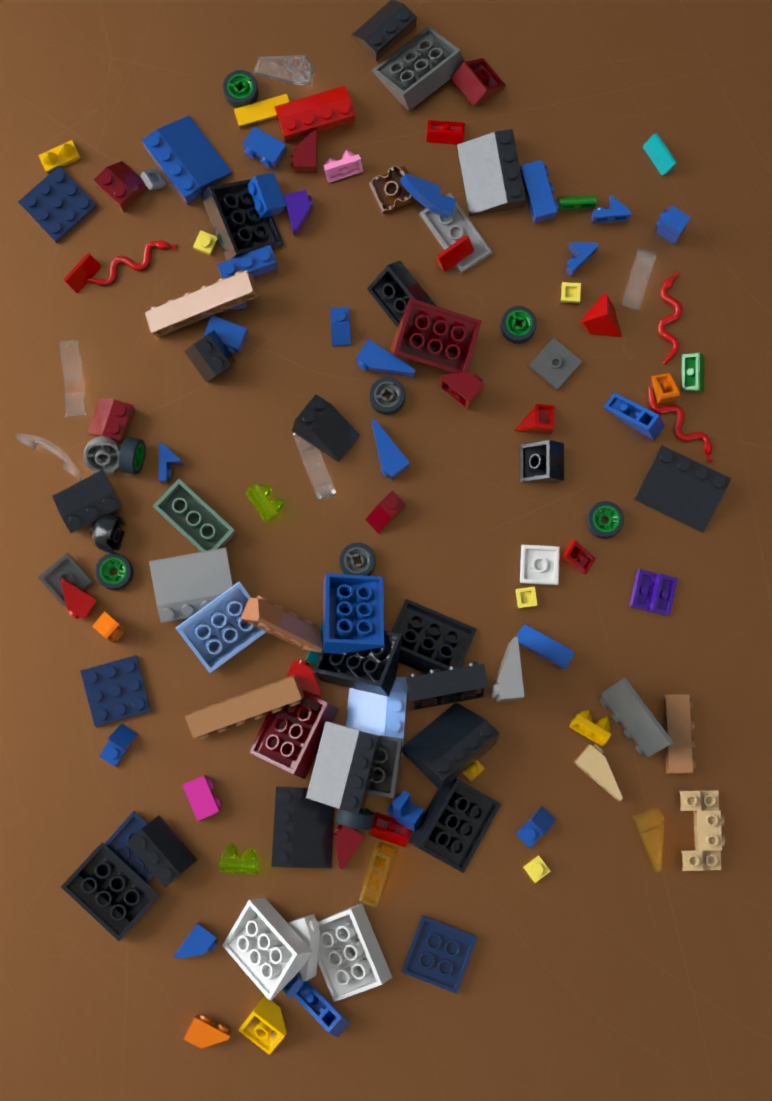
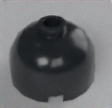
[90,515,125,554]

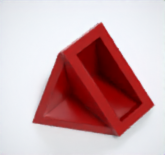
[580,293,622,337]
[514,404,554,435]

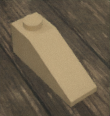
[573,744,623,801]

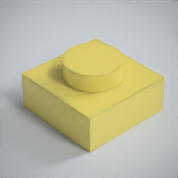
[193,230,218,256]
[561,282,581,304]
[515,586,538,609]
[523,855,551,883]

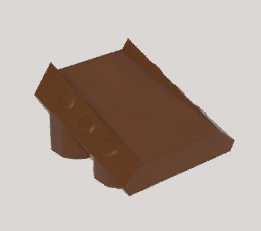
[369,166,416,214]

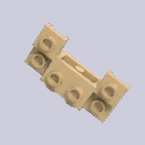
[679,790,725,871]

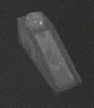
[254,55,315,85]
[621,247,656,310]

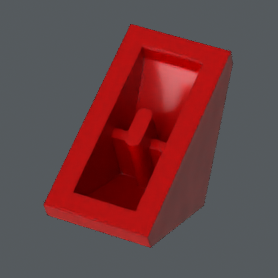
[561,539,596,574]

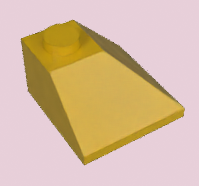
[238,995,287,1055]

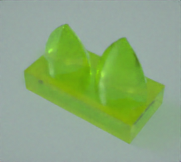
[245,482,285,524]
[218,843,259,874]

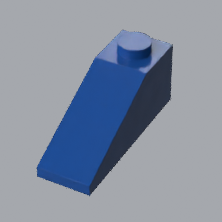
[356,339,416,378]
[604,392,665,440]
[372,419,410,480]
[294,980,351,1037]

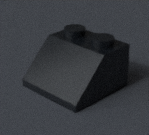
[184,330,236,382]
[520,440,564,483]

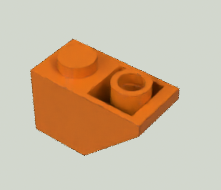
[92,611,125,642]
[184,1014,232,1049]

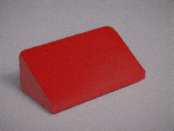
[426,120,465,145]
[437,235,474,272]
[64,252,101,293]
[369,812,411,847]

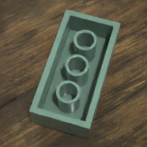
[152,479,237,552]

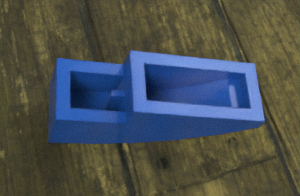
[400,173,456,218]
[516,624,575,670]

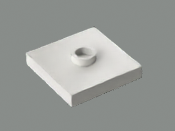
[520,545,560,585]

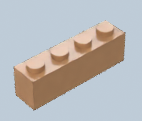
[663,694,696,774]

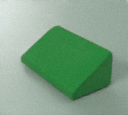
[557,195,597,210]
[682,353,705,392]

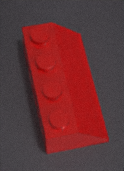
[274,86,356,142]

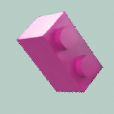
[182,775,222,821]

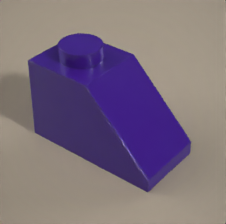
[284,190,313,236]

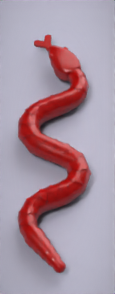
[87,240,177,285]
[657,271,683,364]
[648,387,713,462]

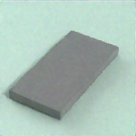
[420,193,492,274]

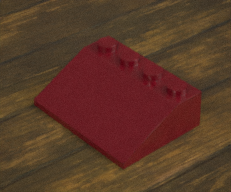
[390,298,482,374]
[249,692,338,779]

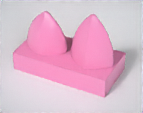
[323,150,363,183]

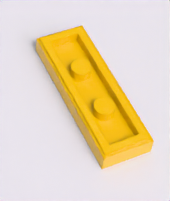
[234,94,289,128]

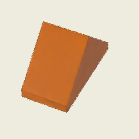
[651,373,680,405]

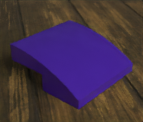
[629,569,678,616]

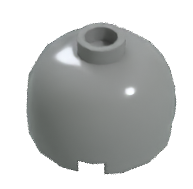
[83,436,120,475]

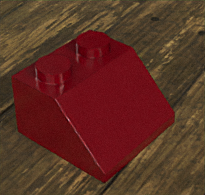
[451,58,506,106]
[93,161,148,212]
[439,372,484,410]
[87,398,135,444]

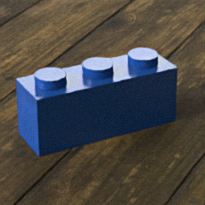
[520,160,559,223]
[217,245,278,278]

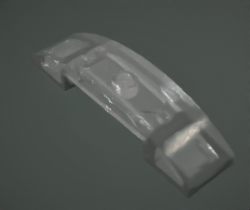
[59,339,86,417]
[14,434,83,480]
[293,434,337,501]

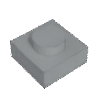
[140,169,166,190]

